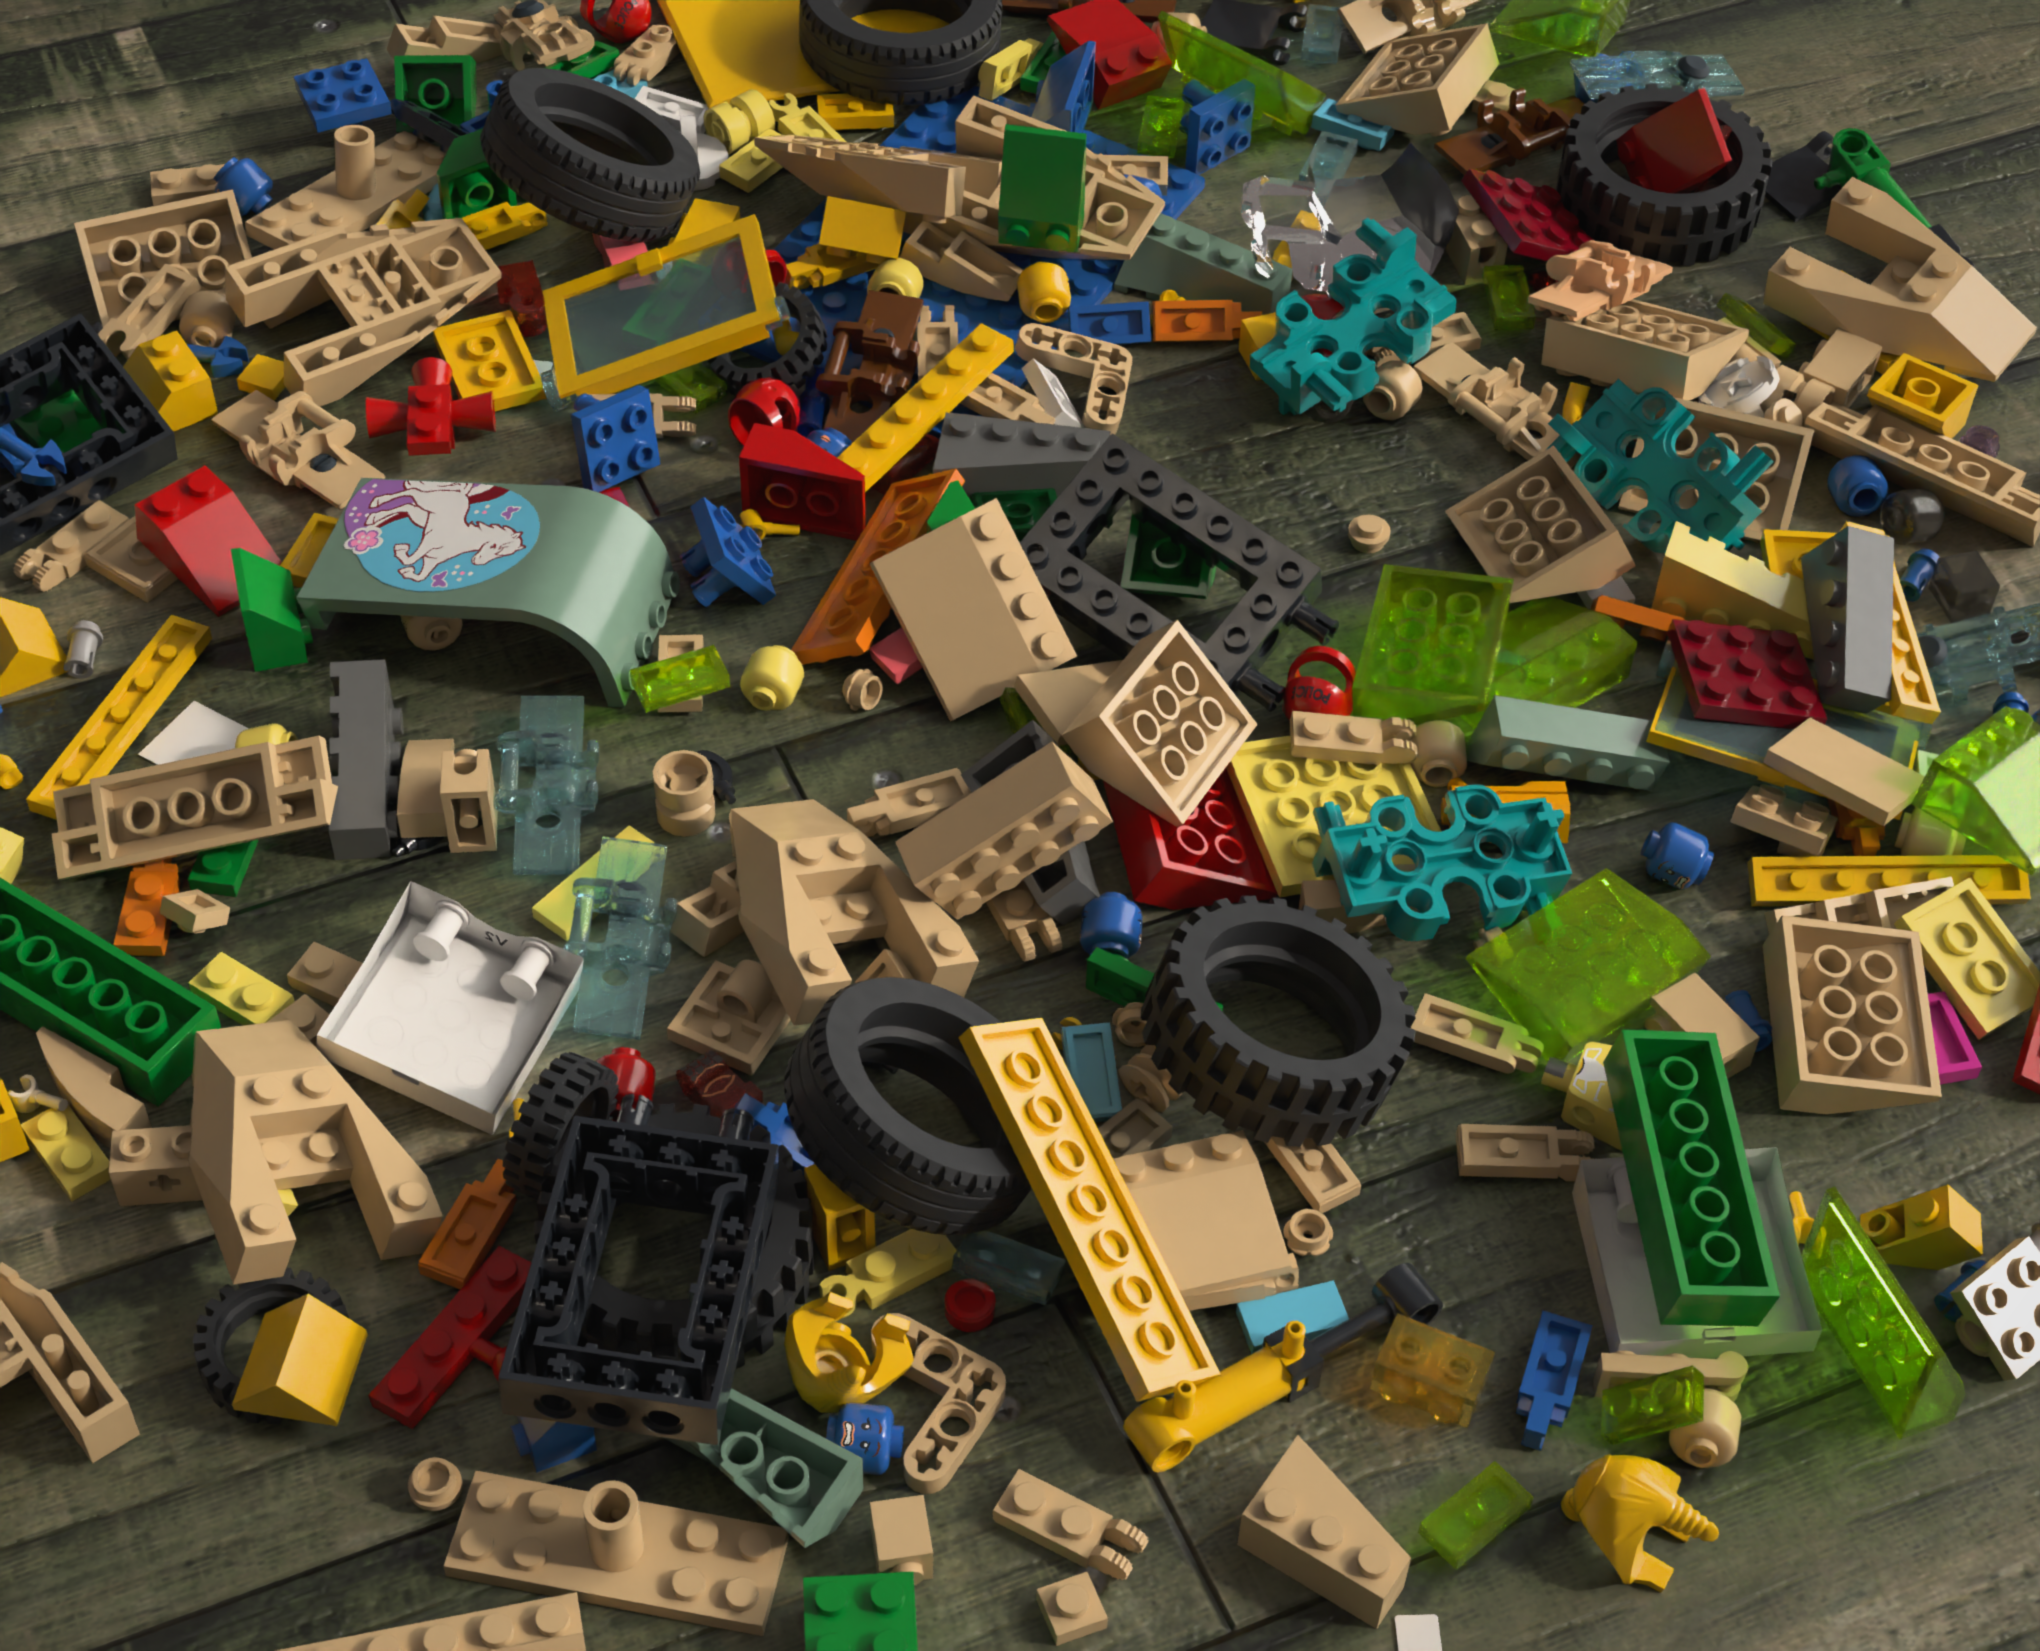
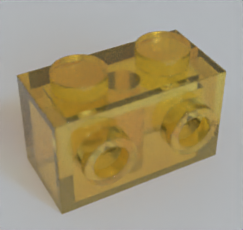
[1370,1313,1495,1428]

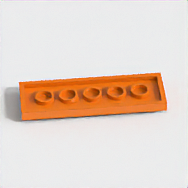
[791,468,965,665]

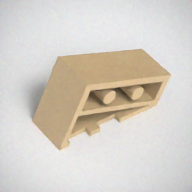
[1237,1435,1411,1629]

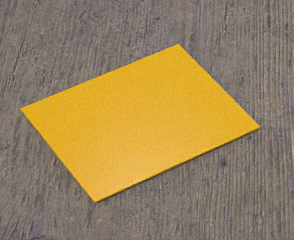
[657,0,949,109]

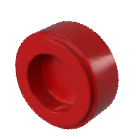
[944,1279,996,1332]

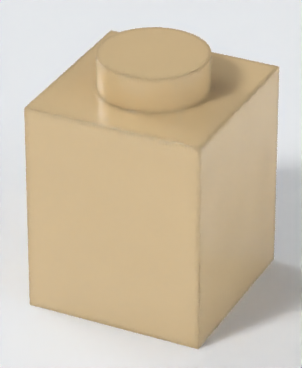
[870,1495,933,1585]

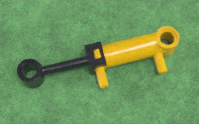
[1123,1263,1443,1473]

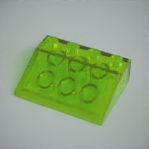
[1489,0,1631,59]
[1158,10,1326,136]
[1352,564,1514,726]
[1412,597,1637,730]
[1911,706,2040,876]
[1465,868,1711,1063]
[1801,1186,1966,1440]

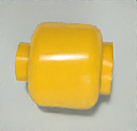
[1017,262,1071,323]

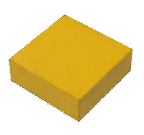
[237,354,285,401]

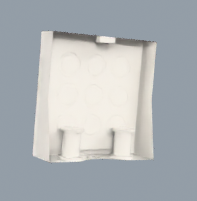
[316,881,584,1135]
[1572,1147,1822,1359]

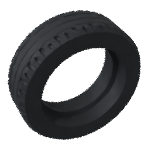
[799,0,1002,105]
[480,68,700,242]
[784,977,1032,1235]

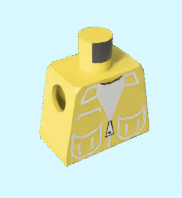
[1541,1041,1622,1151]

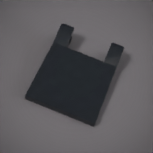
[1201,0,1307,65]
[1765,131,1842,222]

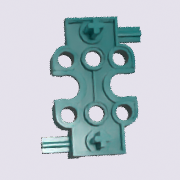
[1250,218,1456,415]
[1546,378,1774,553]
[1312,785,1573,947]

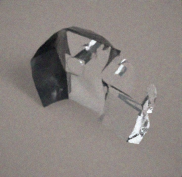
[1241,141,1459,298]

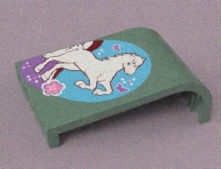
[297,478,680,708]

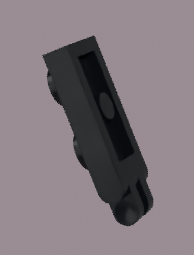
[390,99,469,153]

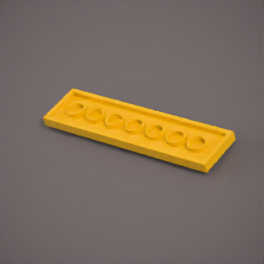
[959,1018,1220,1402]

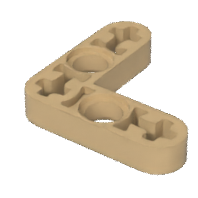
[1015,323,1132,435]
[871,1313,1006,1494]

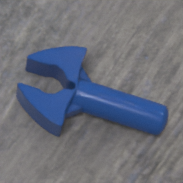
[187,336,249,378]
[0,427,67,486]

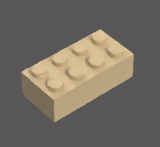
[896,742,1113,920]

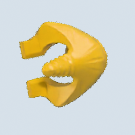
[784,1292,914,1413]
[1561,1454,1719,1593]

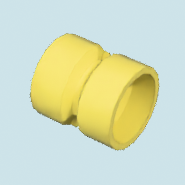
[703,89,775,155]

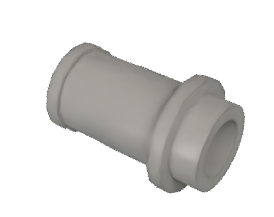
[64,620,103,679]

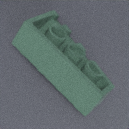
[1114,213,1293,315]
[1466,695,1670,791]
[662,1388,863,1548]

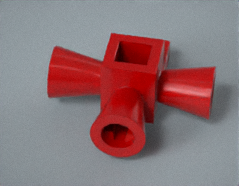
[366,357,496,456]

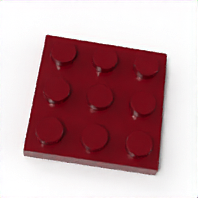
[1461,168,1595,261]
[1667,619,1827,729]

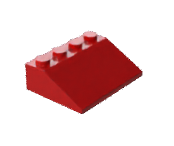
[1103,767,1278,910]

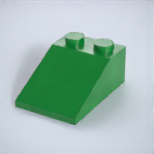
[998,124,1086,253]

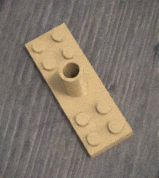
[245,125,446,250]
[444,1470,789,1636]

